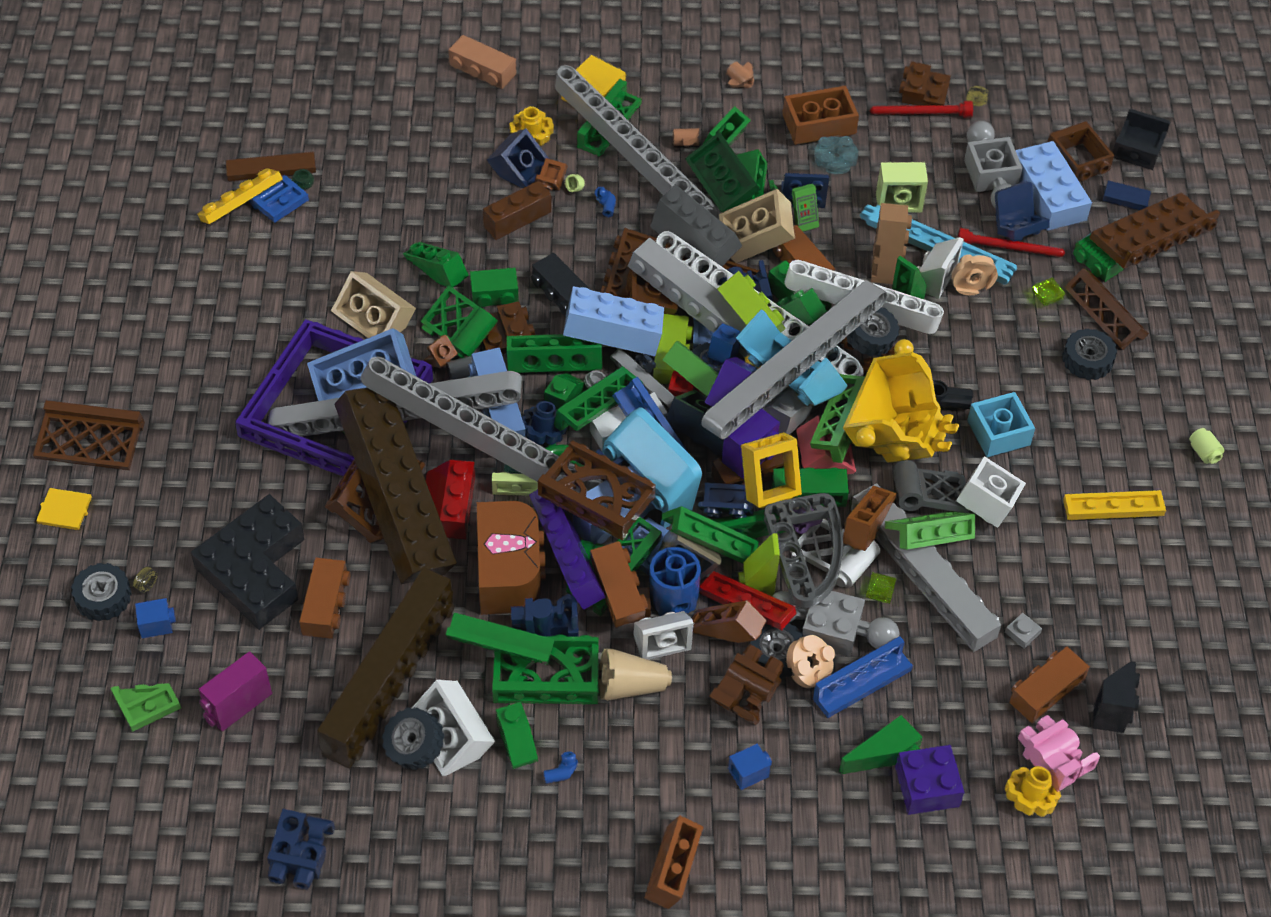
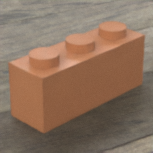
[449,35,516,89]

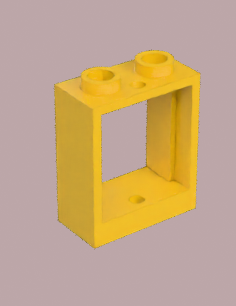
[741,432,802,508]

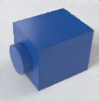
[707,323,741,364]
[135,598,176,638]
[728,743,772,790]

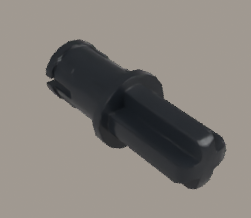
[632,351,656,373]

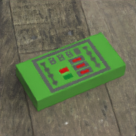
[792,184,819,231]

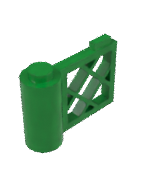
[420,285,498,358]

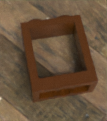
[1048,121,1114,181]

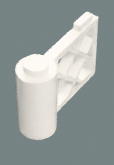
[790,519,880,588]

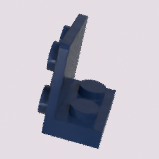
[781,173,829,208]

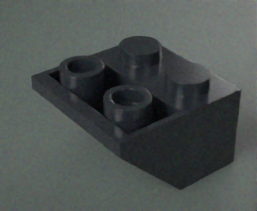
[1092,661,1140,733]

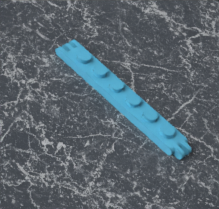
[860,205,1017,285]

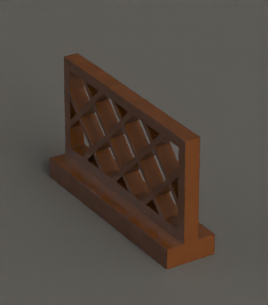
[33,400,145,470]

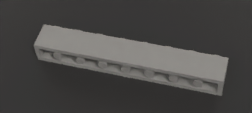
[628,237,750,358]
[851,483,1001,652]

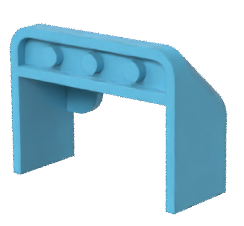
[736,309,848,406]
[602,407,702,528]

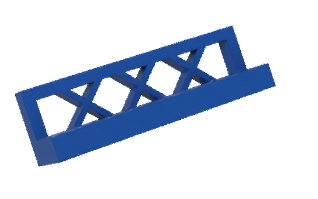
[613,377,687,451]
[813,636,913,718]

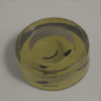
[967,86,989,106]
[133,566,158,593]

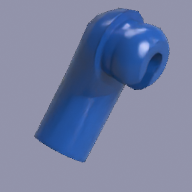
[594,187,616,217]
[543,751,578,784]

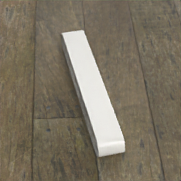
[784,260,944,334]

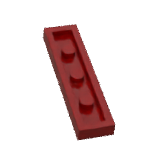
[699,571,797,630]

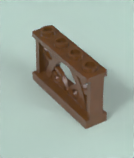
[538,440,656,541]
[325,459,425,543]

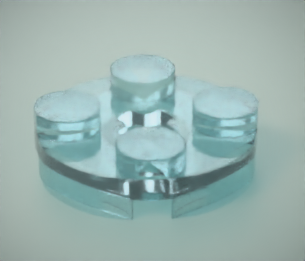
[814,136,858,174]

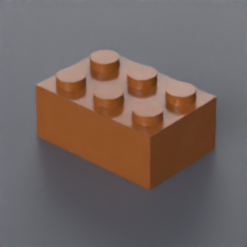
[782,86,859,145]

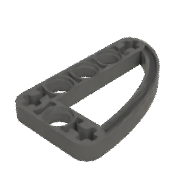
[764,493,843,608]

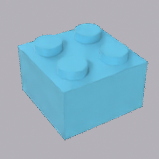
[967,392,1035,457]

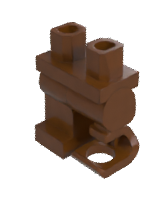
[709,644,784,725]

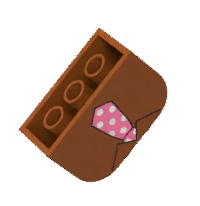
[477,501,546,615]

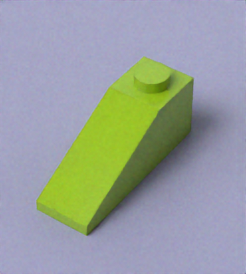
[738,533,780,596]

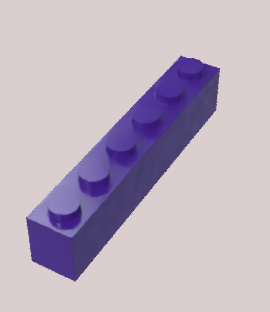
[529,489,606,610]

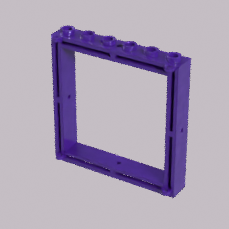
[235,319,433,476]

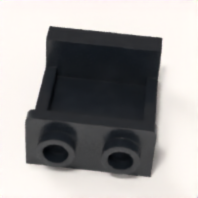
[1112,109,1171,170]

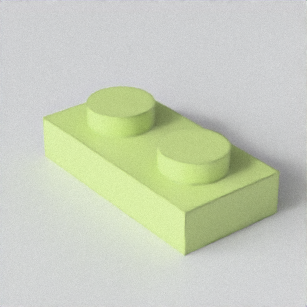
[492,472,538,496]

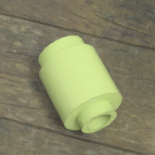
[1190,428,1224,464]

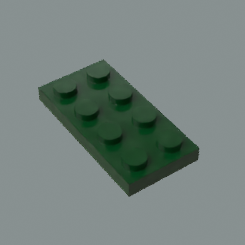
[685,132,761,213]

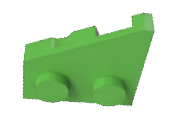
[110,683,181,732]

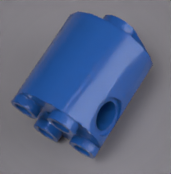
[649,547,701,616]

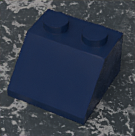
[487,128,549,189]

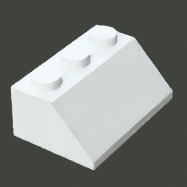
[411,680,495,776]

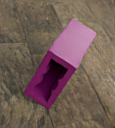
[199,651,272,732]

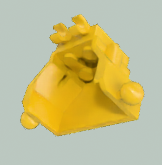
[843,339,959,463]

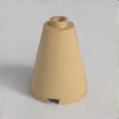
[598,648,672,701]

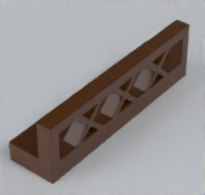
[1064,268,1149,350]

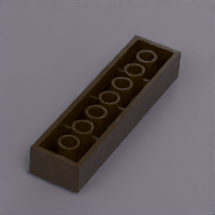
[334,387,457,585]
[317,568,455,769]

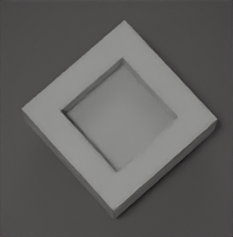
[1005,613,1042,648]

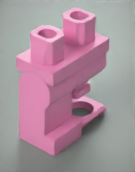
[1018,715,1100,792]

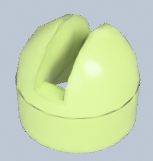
[565,174,585,192]

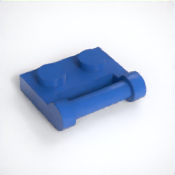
[249,175,309,223]

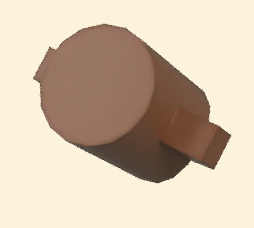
[727,62,754,88]
[673,128,699,146]

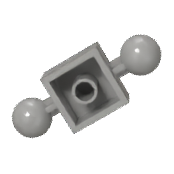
[964,121,1023,209]
[772,587,899,657]

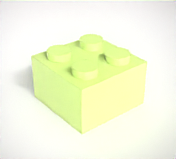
[876,162,928,212]

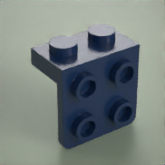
[995,181,1050,241]
[698,483,754,519]

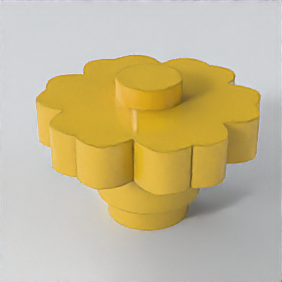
[510,107,554,146]
[1005,766,1061,817]

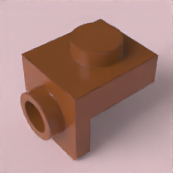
[535,158,568,191]
[424,335,458,369]

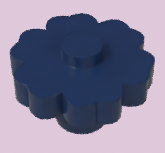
[521,401,567,445]

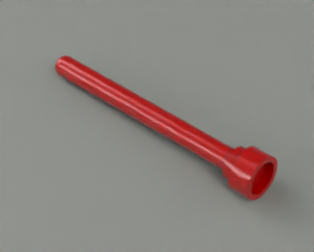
[870,101,973,118]
[957,228,1065,257]

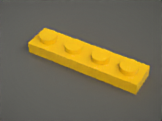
[197,168,283,224]
[1063,490,1166,520]

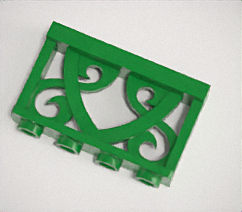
[492,635,599,704]

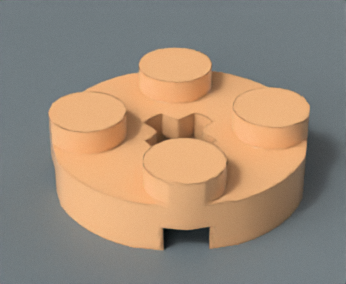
[951,254,998,295]
[786,635,835,688]

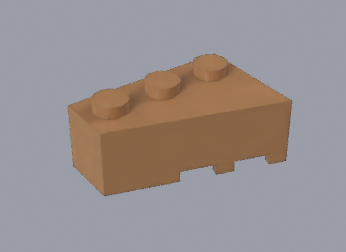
[871,203,912,284]

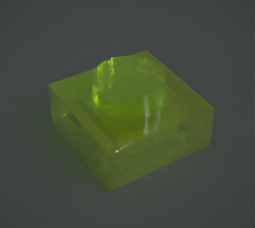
[1032,277,1065,307]
[866,572,897,604]

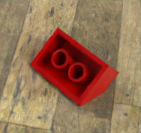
[425,460,476,539]

